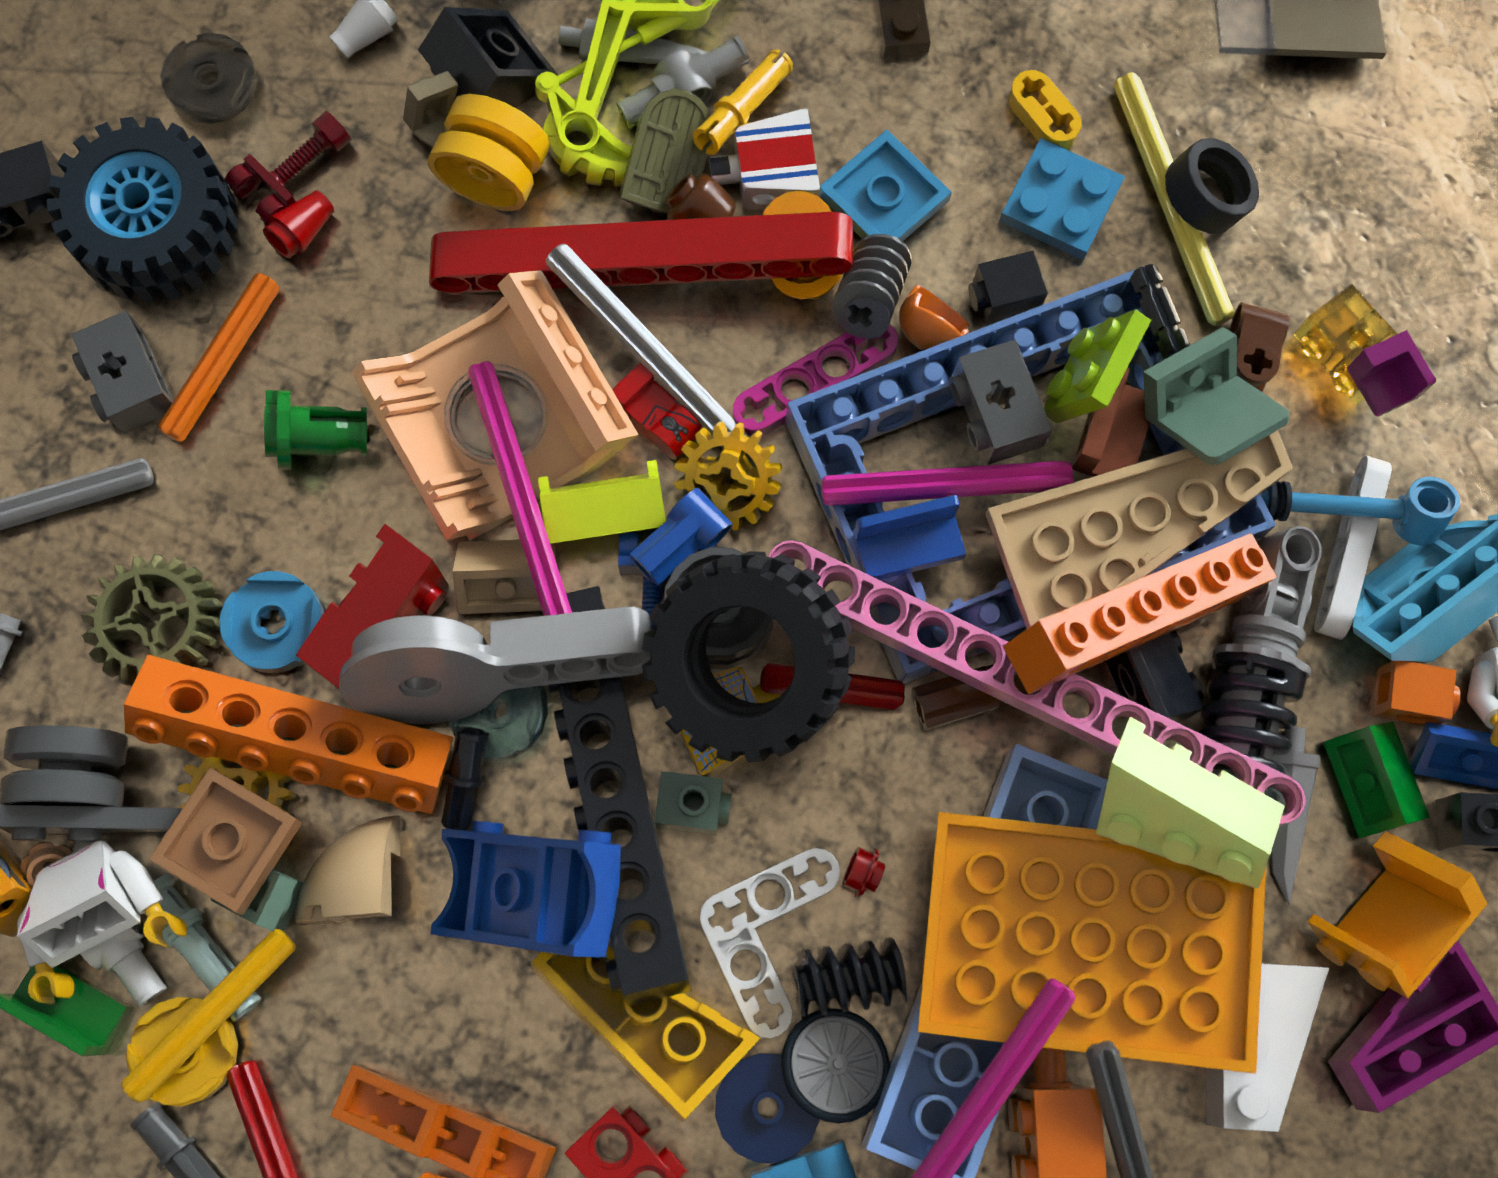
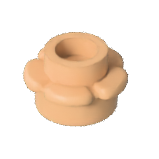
[20,842,72,887]

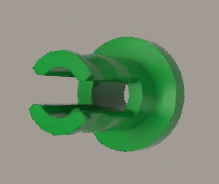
[264,390,367,470]

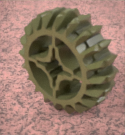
[81,554,223,687]

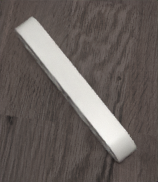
[1314,456,1392,640]

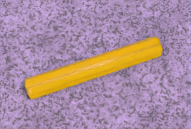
[121,929,296,1103]

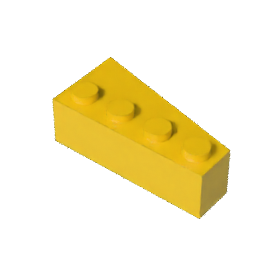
[531,947,760,1122]

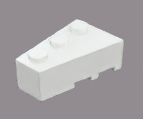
[1206,964,1329,1132]

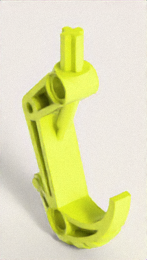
[535,0,720,187]

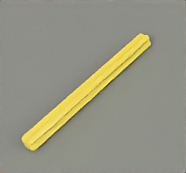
[1114,73,1235,326]

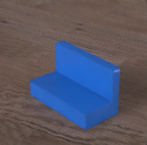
[852,495,966,580]

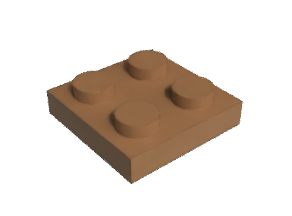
[149,767,303,915]

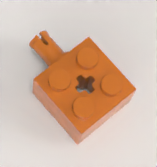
[1008,1047,1107,1178]

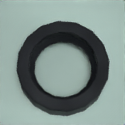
[1165,138,1259,234]

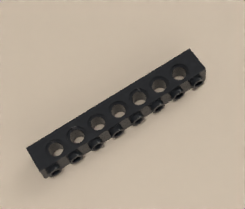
[542,586,692,1007]

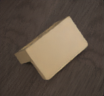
[452,539,557,614]

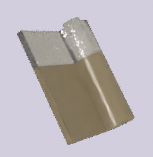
[1214,0,1386,59]

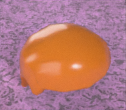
[899,285,970,350]

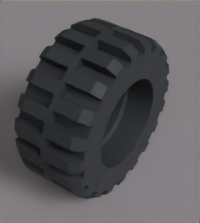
[642,551,855,763]

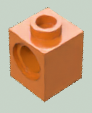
[1372,661,1460,726]

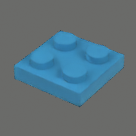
[820,130,952,242]
[999,138,1125,261]

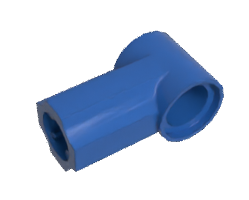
[629,488,733,588]

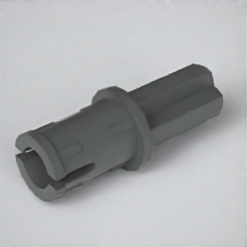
[130,1102,220,1178]

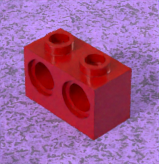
[564,1104,688,1178]

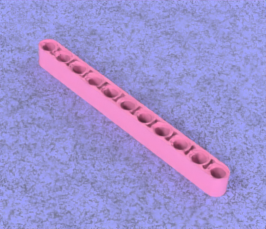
[769,540,1306,826]

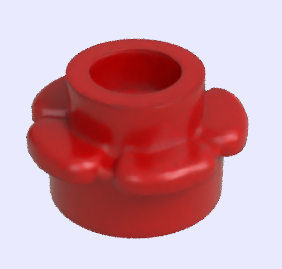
[843,847,885,897]

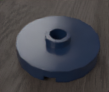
[715,1053,820,1163]

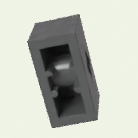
[71,310,174,434]
[949,339,1052,465]

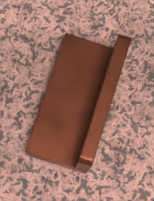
[1072,368,1150,477]

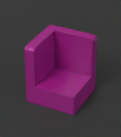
[1347,330,1436,417]

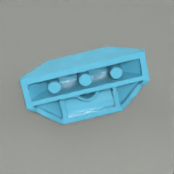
[1353,514,1498,662]

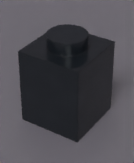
[968,250,1048,326]

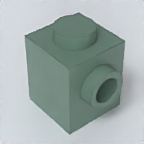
[654,771,732,836]

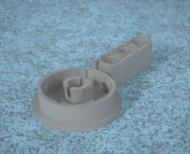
[339,607,651,724]

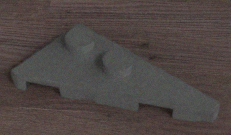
[0,805,182,842]

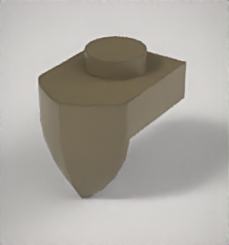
[403,71,458,147]

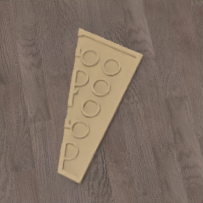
[985,430,1293,629]

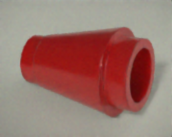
[263,190,335,258]

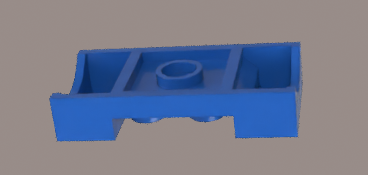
[430,821,621,957]

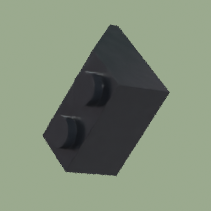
[418,7,558,108]
[1103,630,1204,722]

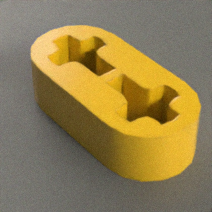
[1008,70,1082,150]

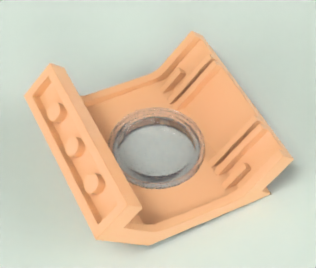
[351,270,639,541]

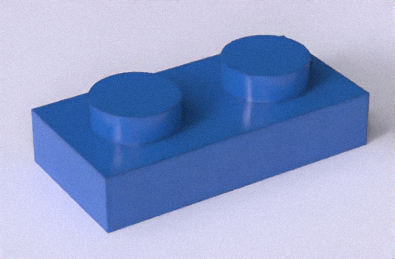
[1409,721,1498,789]

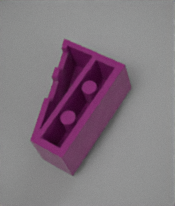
[1328,940,1498,1113]

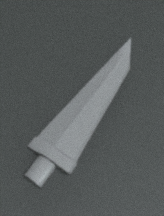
[558,18,708,64]
[1269,727,1320,906]

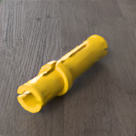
[693,49,793,155]

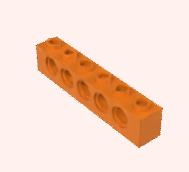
[1002,533,1277,695]
[124,655,454,814]

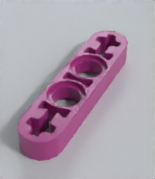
[733,324,898,437]

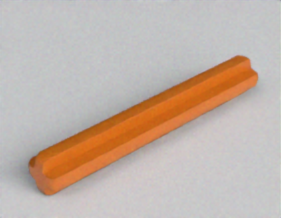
[158,273,279,442]

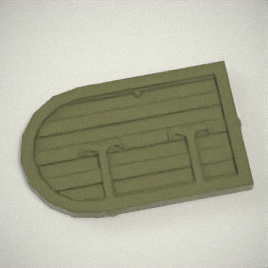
[618,88,712,215]

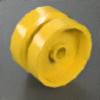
[427,94,550,211]

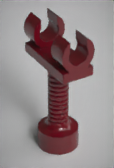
[224,111,352,225]

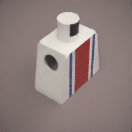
[709,109,820,210]

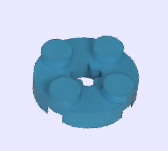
[220,571,324,673]

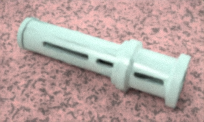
[154,874,262,1022]

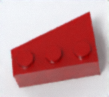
[296,523,449,689]

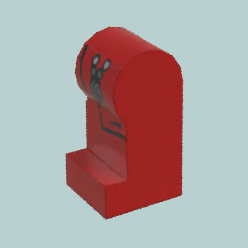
[612,363,702,460]

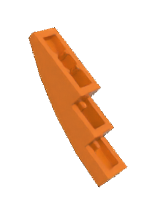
[331,1065,557,1178]

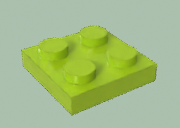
[1044,309,1151,424]

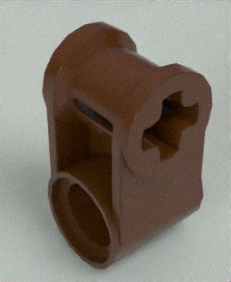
[1229,302,1290,392]

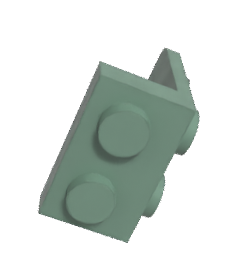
[1143,327,1289,465]

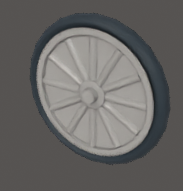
[782,1008,890,1124]

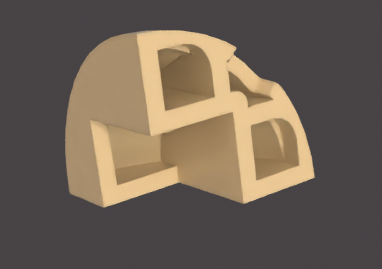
[295,815,400,926]

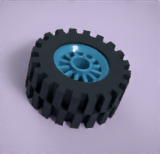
[47,117,238,302]

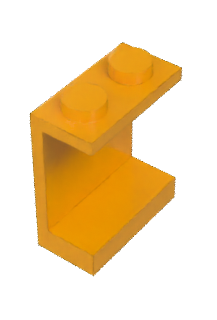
[1307,831,1488,999]

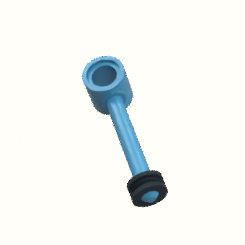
[1261,476,1460,546]

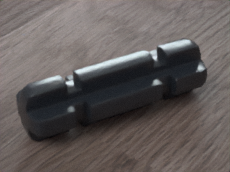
[1130,264,1190,359]

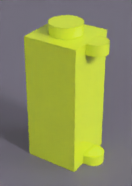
[537,460,666,544]

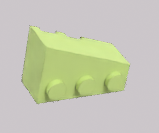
[1096,717,1284,889]

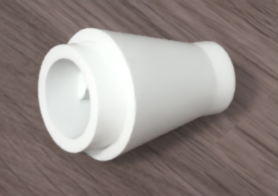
[329,0,399,59]

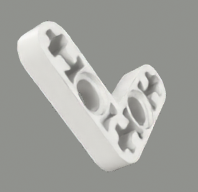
[700,848,840,1038]

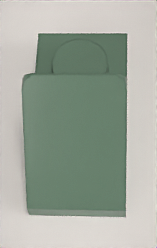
[211,869,303,932]

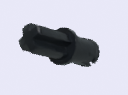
[441,727,489,831]

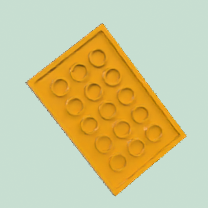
[917,812,1266,1074]

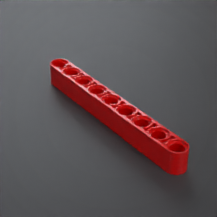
[429,212,853,294]

